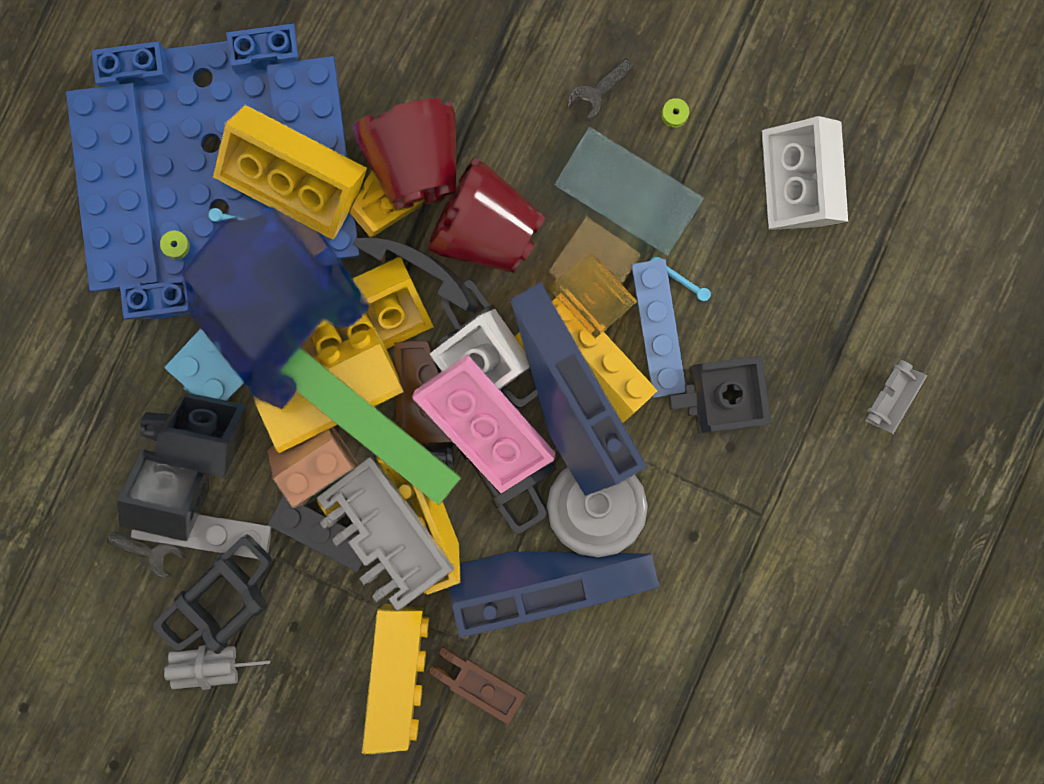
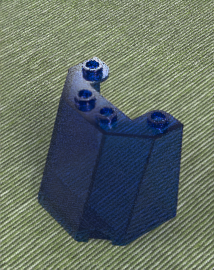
[182,207,371,409]

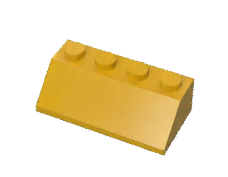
[213,105,367,240]
[278,257,434,357]
[515,290,658,423]
[252,327,404,453]
[362,604,429,754]

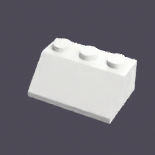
[762,116,848,230]

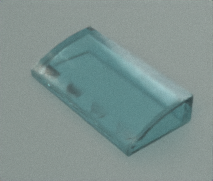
[554,127,704,256]

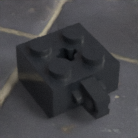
[668,356,771,434]
[140,393,246,477]

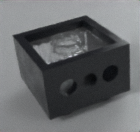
[117,449,209,542]

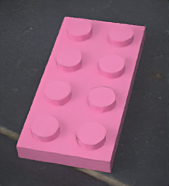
[412,354,555,493]

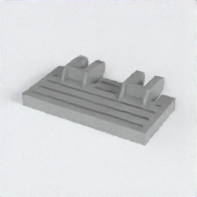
[317,456,455,611]

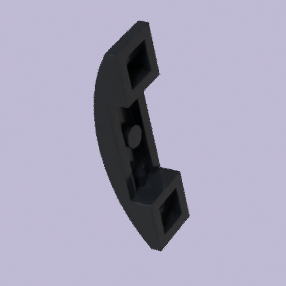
[353,238,478,313]

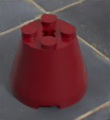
[352,98,457,211]
[427,158,545,273]

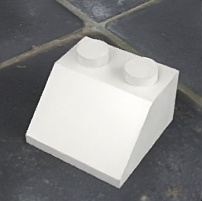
[430,309,530,390]

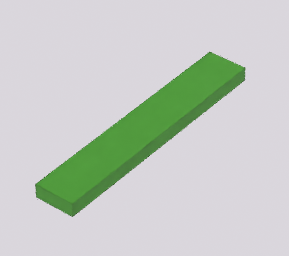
[274,345,461,505]

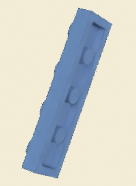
[631,259,686,398]

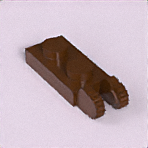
[428,647,526,725]

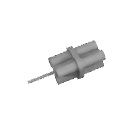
[164,645,270,690]

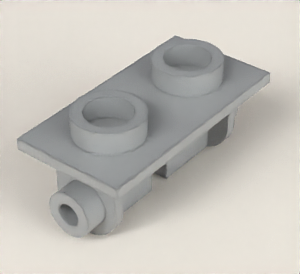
[865,360,927,434]

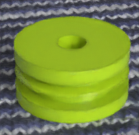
[661,98,689,128]
[160,230,190,260]

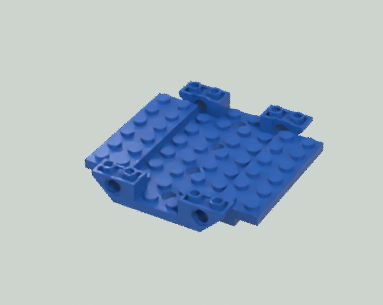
[66,24,361,319]

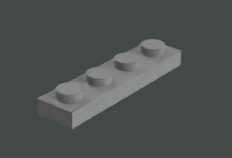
[131,514,272,559]

